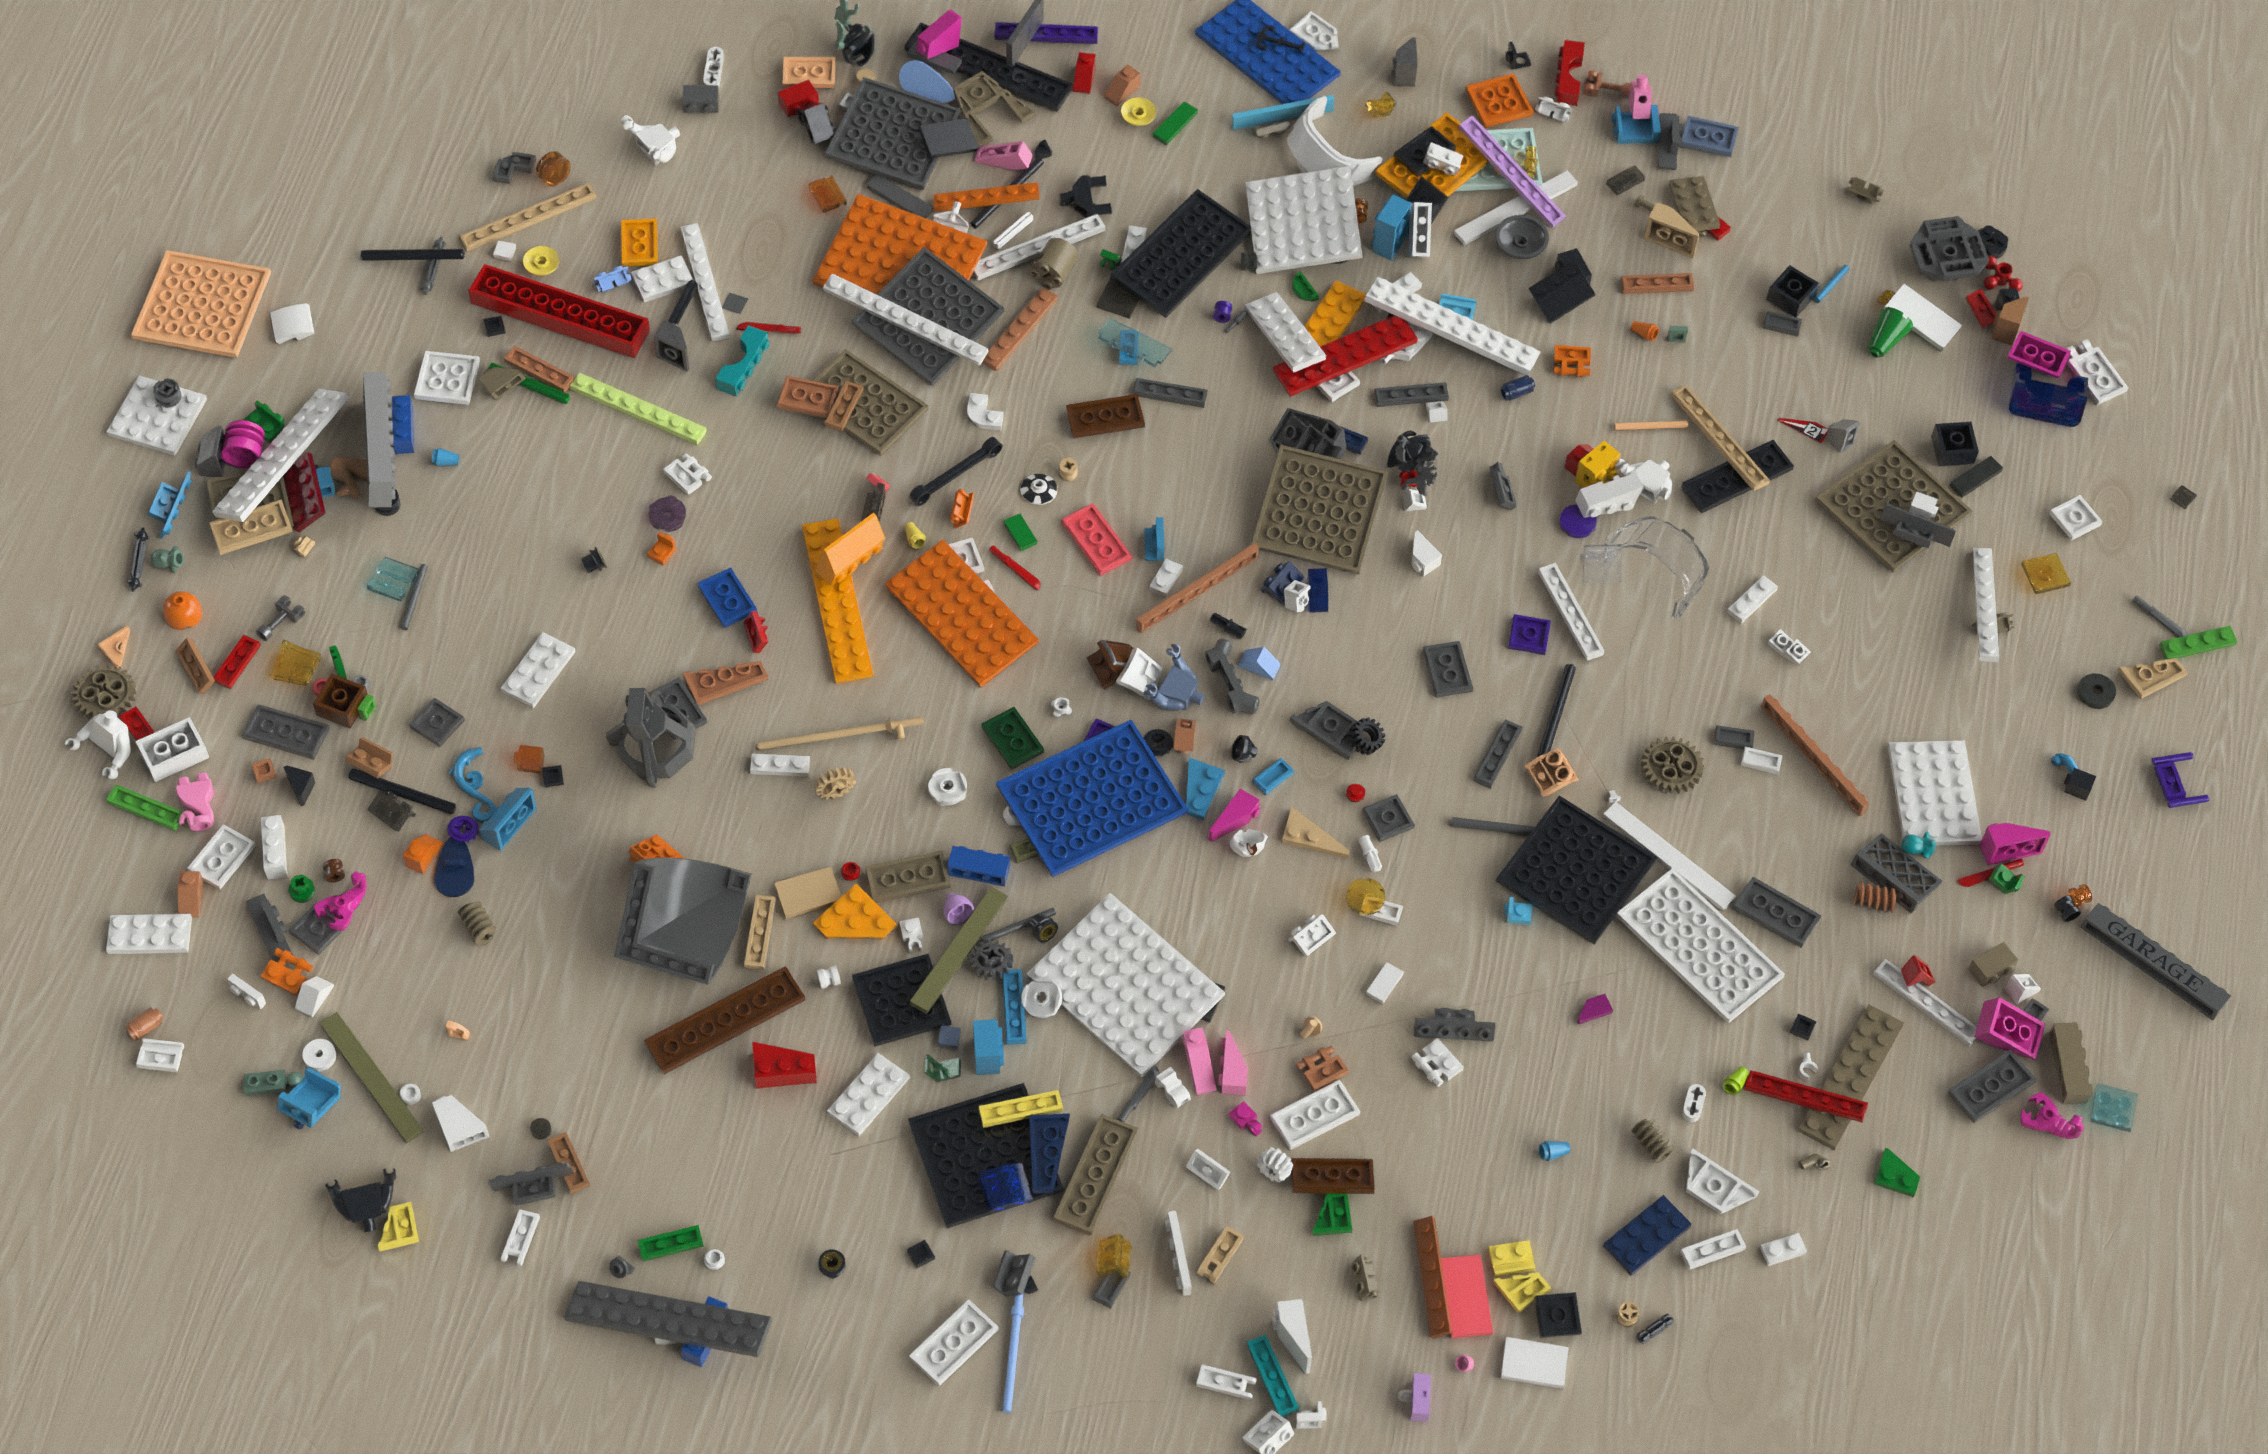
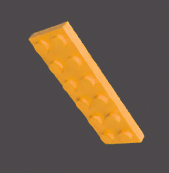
[1304,280,1367,347]

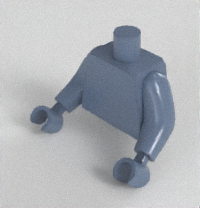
[1144,644,1205,711]

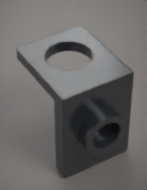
[1505,41,1531,70]

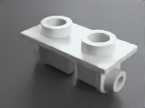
[1535,97,1572,122]

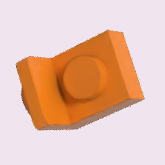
[647,532,676,566]

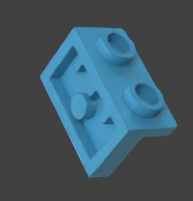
[1144,517,1165,561]

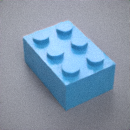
[1372,195,1412,261]

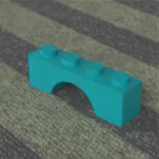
[715,325,770,396]

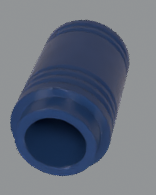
[1500,375,1535,401]

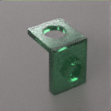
[925,1055,961,1082]

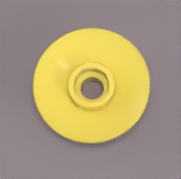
[1121,97,1156,126]
[523,246,559,276]

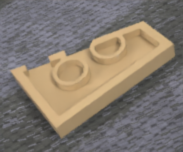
[2118,658,2188,699]

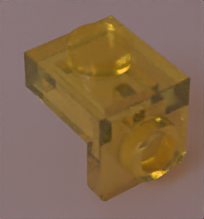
[1365,92,1396,117]

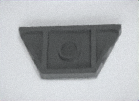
[1290,701,1357,760]

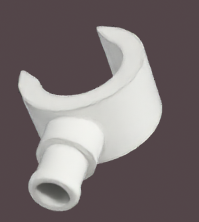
[1798,1053,1818,1081]

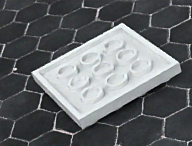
[107,375,207,456]

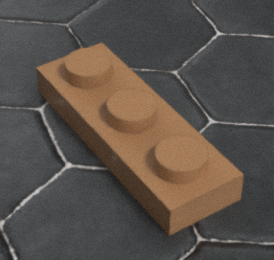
[825,381,863,432]
[175,638,215,694]
[547,1132,590,1194]

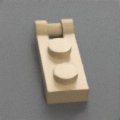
[1196,1226,1244,1284]

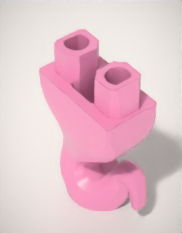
[176,772,214,832]

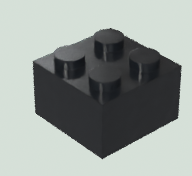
[1766,265,1819,317]
[1931,422,1979,466]

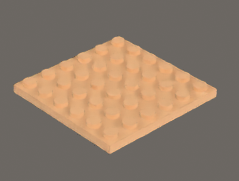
[131,250,271,358]

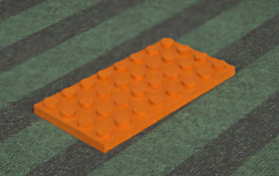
[885,539,1039,688]

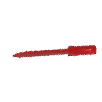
[736,322,801,334]
[989,545,1041,591]
[1957,858,2024,887]

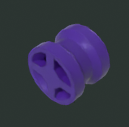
[1213,300,1232,323]

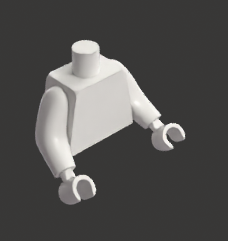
[620,115,680,165]
[1614,459,1672,504]
[65,711,131,779]

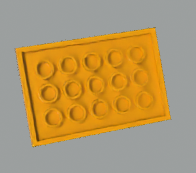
[1375,112,1489,198]

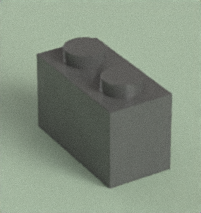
[682,85,719,113]

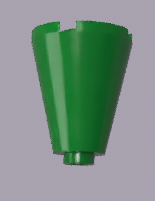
[1868,307,1913,358]

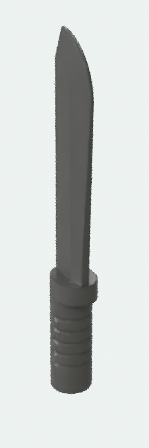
[2132,595,2187,637]
[1117,1065,1160,1122]

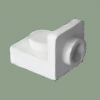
[1296,1401,1326,1429]

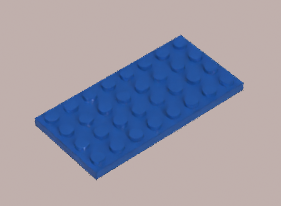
[1195,0,1341,104]

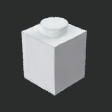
[1909,492,1939,520]

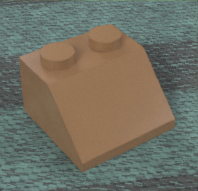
[1991,296,2029,346]

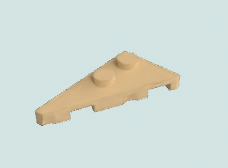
[1282,807,1350,858]

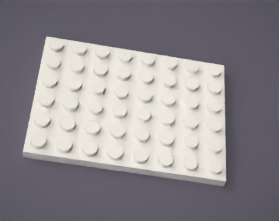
[1027,893,1225,1077]

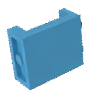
[1611,105,1661,144]
[277,1067,341,1128]

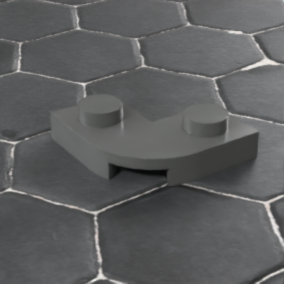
[492,152,536,184]

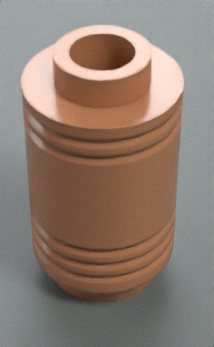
[125,1007,164,1040]

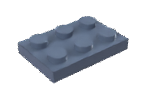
[1682,116,1739,157]

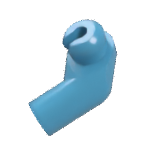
[2051,753,2079,774]

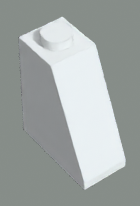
[432,1095,489,1152]

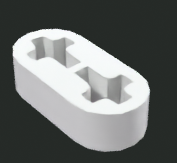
[1682,1084,1706,1122]

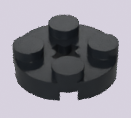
[1977,225,2009,259]

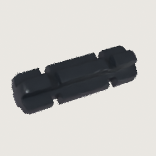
[1636,1314,1673,1344]

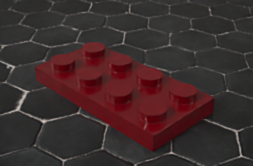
[283,452,326,533]

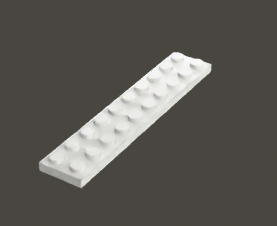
[1364,277,1540,375]
[212,388,349,522]

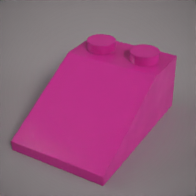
[1979,823,2051,865]
[1974,997,2045,1060]

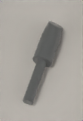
[1225,309,1248,334]

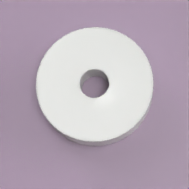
[303,1039,336,1072]

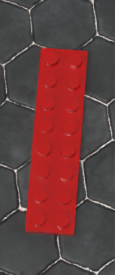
[1273,315,1418,397]

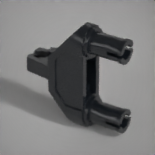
[1060,175,1112,218]

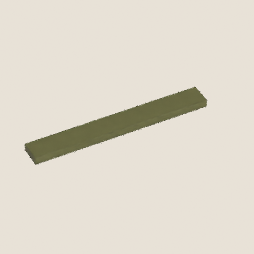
[909,887,1008,1014]
[320,1012,424,1143]

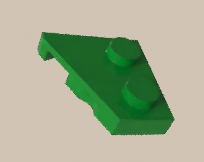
[1312,1193,1353,1236]

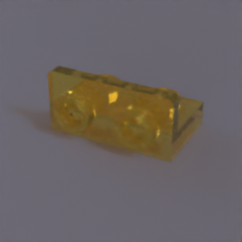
[1096,1233,1131,1278]

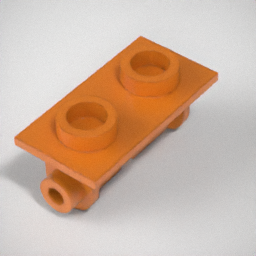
[950,489,974,528]

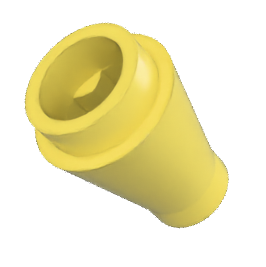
[904,522,926,549]

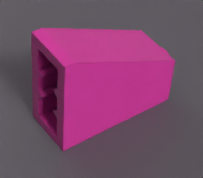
[916,9,962,59]

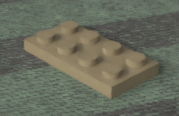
[1669,176,1720,231]
[865,851,951,903]

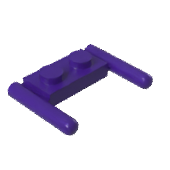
[2151,752,2210,808]

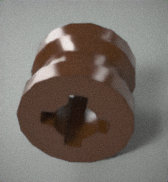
[323,859,345,883]

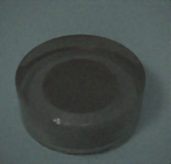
[530,1118,551,1140]

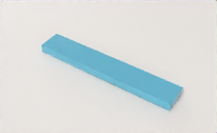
[1232,95,1334,130]

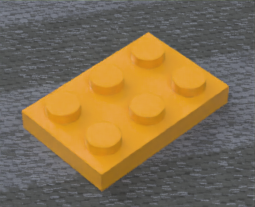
[621,218,658,267]

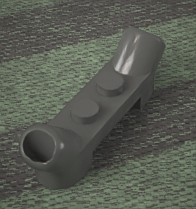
[1205,639,1260,714]

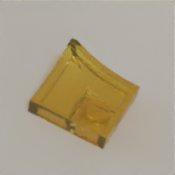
[270,640,322,687]

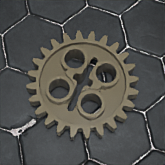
[72,664,137,719]
[1641,736,1704,794]

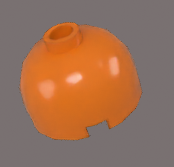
[163,591,202,630]

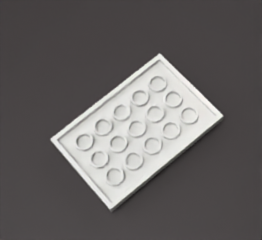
[1888,740,1982,846]

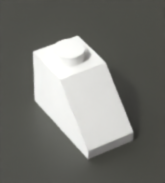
[1411,530,1442,577]

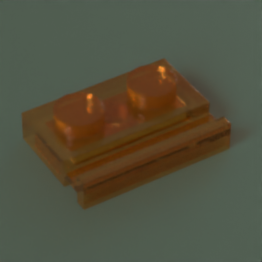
[809,175,847,213]

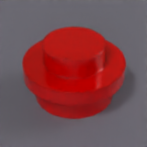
[1346,784,1366,802]
[841,862,861,881]

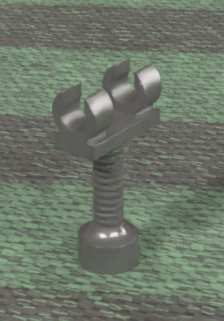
[256,595,305,641]

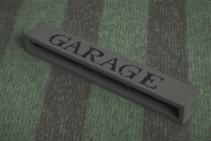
[2081,903,2231,1020]

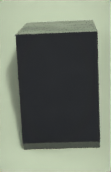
[283,765,315,806]

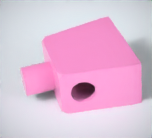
[1628,74,1652,119]

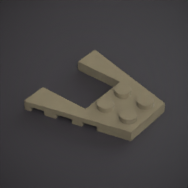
[953,71,1036,147]

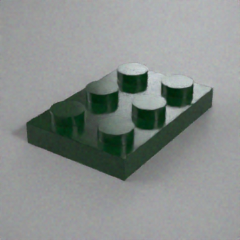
[981,707,1044,770]

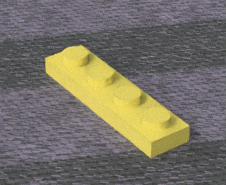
[979,1090,1063,1128]

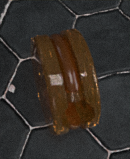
[536,151,571,186]

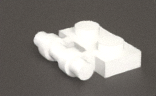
[663,454,712,495]
[1411,1038,1464,1087]

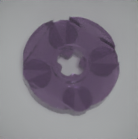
[649,495,687,532]

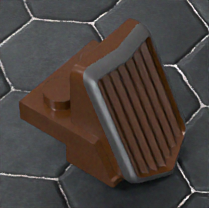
[1086,640,1134,690]

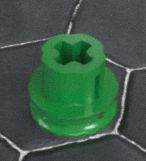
[288,875,315,903]

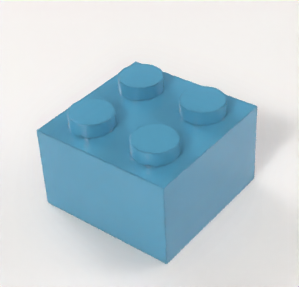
[973,1019,1004,1075]

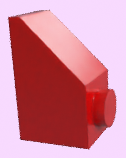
[1073,52,1096,94]
[1564,444,1594,477]

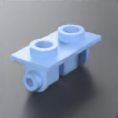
[593,266,632,293]

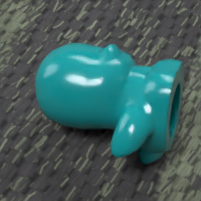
[1901,832,1936,859]

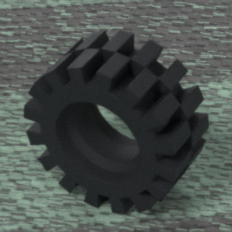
[1348,717,1385,755]

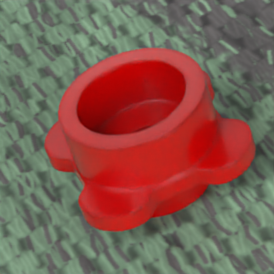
[1399,471,1417,487]

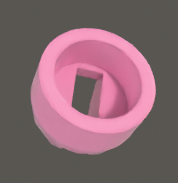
[1455,1355,1474,1372]

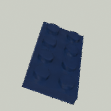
[1603,1195,1692,1276]

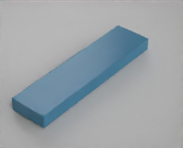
[1002,969,1027,1045]

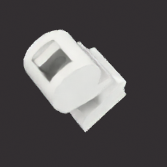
[1155,1067,1191,1108]

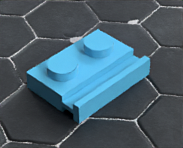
[1439,293,1477,320]

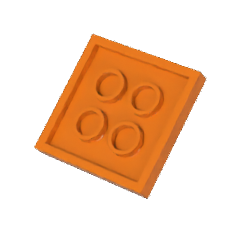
[1465,73,1534,128]

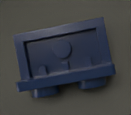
[1261,561,1305,604]

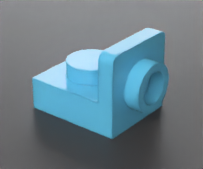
[1504,897,1532,925]

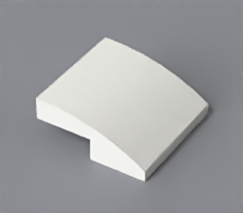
[270,304,314,344]

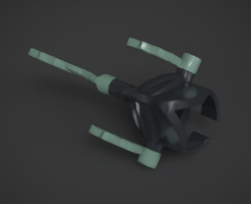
[834,0,875,67]

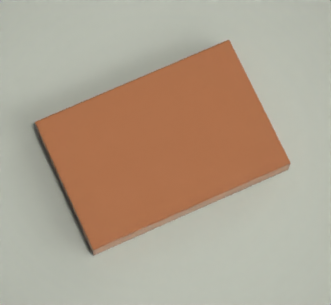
[777,376,840,418]

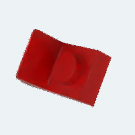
[1901,955,1936,987]

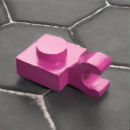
[1229,1101,1262,1136]

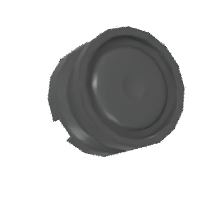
[153,378,182,408]

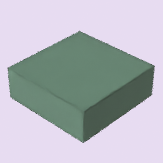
[1667,326,1688,342]

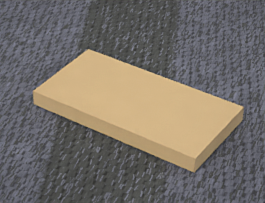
[209,500,293,555]

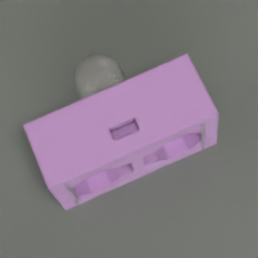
[1398,1373,1431,1422]

